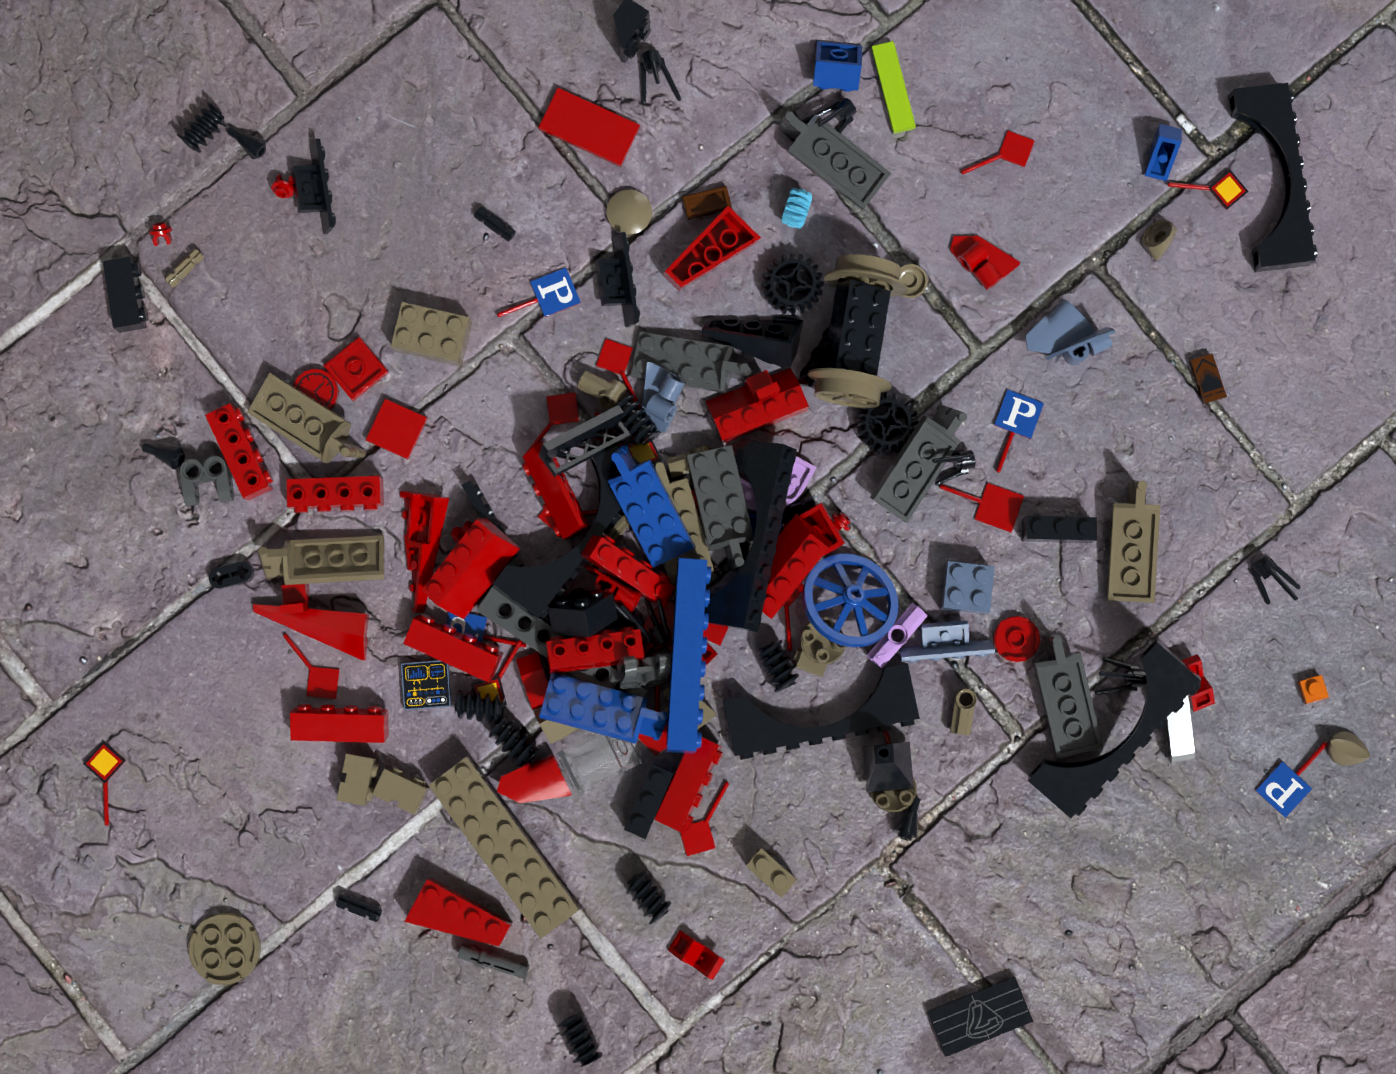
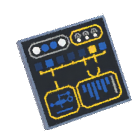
[401,660,452,710]

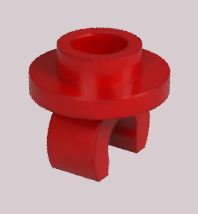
[271,175,294,198]
[148,222,172,246]
[832,512,851,531]
[451,520,473,543]

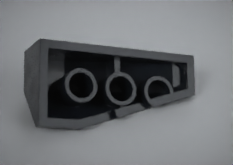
[702,316,803,367]

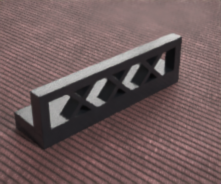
[538,405,631,477]

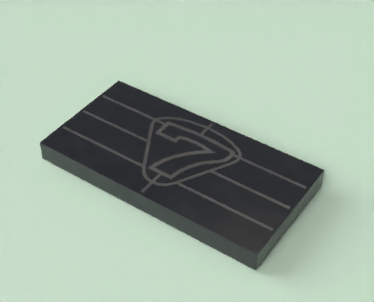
[927,976,1033,1057]

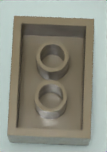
[391,302,472,367]

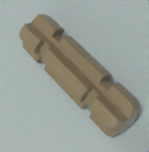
[164,248,204,287]

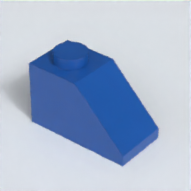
[1145,123,1182,181]

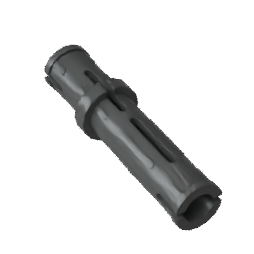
[457,943,530,980]

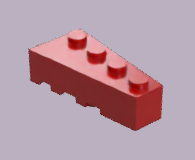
[662,206,761,291]
[404,877,513,946]

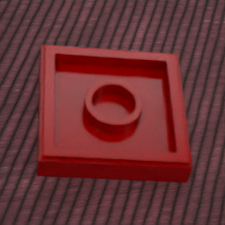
[323,337,389,402]
[366,399,428,460]

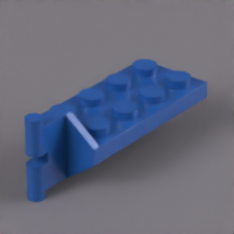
[608,445,695,568]
[539,673,669,744]

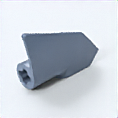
[1025,300,1094,354]
[1046,327,1115,366]
[642,362,686,432]

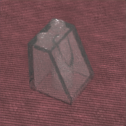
[557,733,642,795]

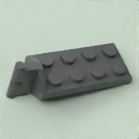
[778,112,891,211]
[631,332,754,393]
[870,404,967,523]
[686,445,754,571]
[1033,633,1103,759]

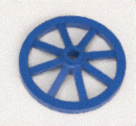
[802,554,899,647]

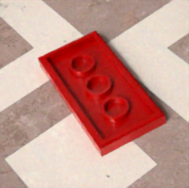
[538,88,640,167]

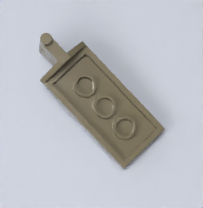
[247,373,366,463]
[654,461,714,584]
[1106,480,1160,603]
[258,535,385,585]

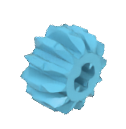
[781,188,812,229]

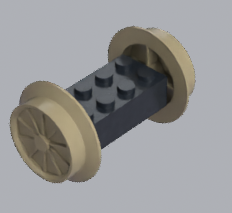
[808,254,907,408]

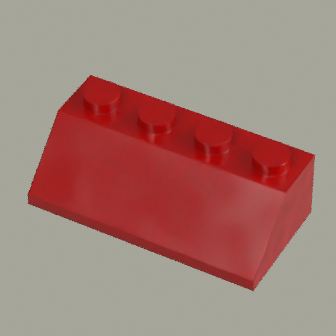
[705,368,809,444]
[522,441,591,541]
[762,514,833,619]
[421,518,520,619]

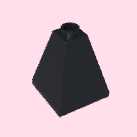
[863,742,914,793]

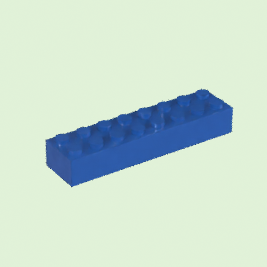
[666,558,711,754]

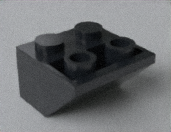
[614,0,651,63]

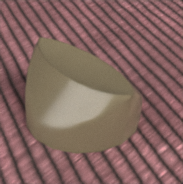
[1142,220,1177,261]
[899,264,929,298]
[1327,731,1370,766]

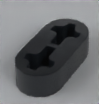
[209,562,254,589]

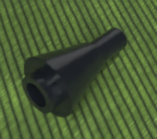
[227,127,266,159]
[142,443,185,469]
[894,797,921,841]

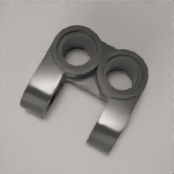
[180,456,234,507]
[616,652,672,689]

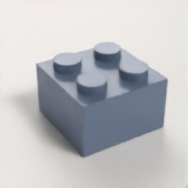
[940,561,995,615]

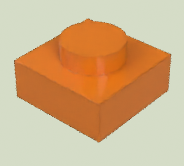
[1297,675,1329,704]

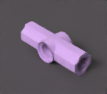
[866,603,927,669]

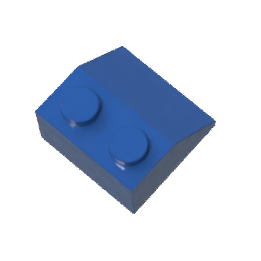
[813,41,862,92]

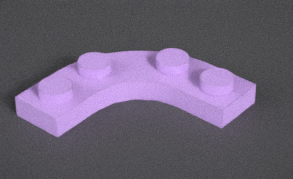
[740,456,817,511]

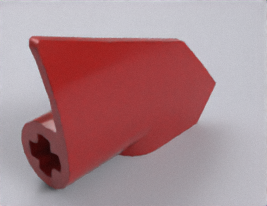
[950,236,1020,290]
[583,564,641,613]
[497,754,572,803]

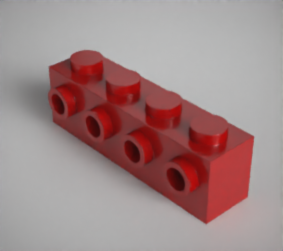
[205,403,274,501]
[286,476,384,513]
[581,535,676,607]
[403,614,503,682]
[545,627,644,674]
[290,704,389,743]
[654,737,723,833]

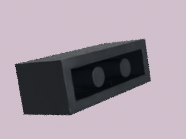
[103,256,149,333]
[1022,516,1097,543]
[624,764,674,839]

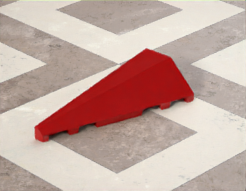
[400,491,449,613]
[253,604,369,661]

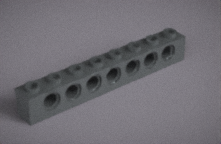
[476,588,649,698]

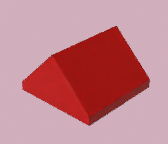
[782,503,845,558]

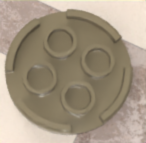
[188,912,261,985]

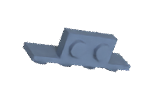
[899,620,995,663]

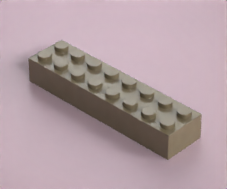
[428,756,581,939]

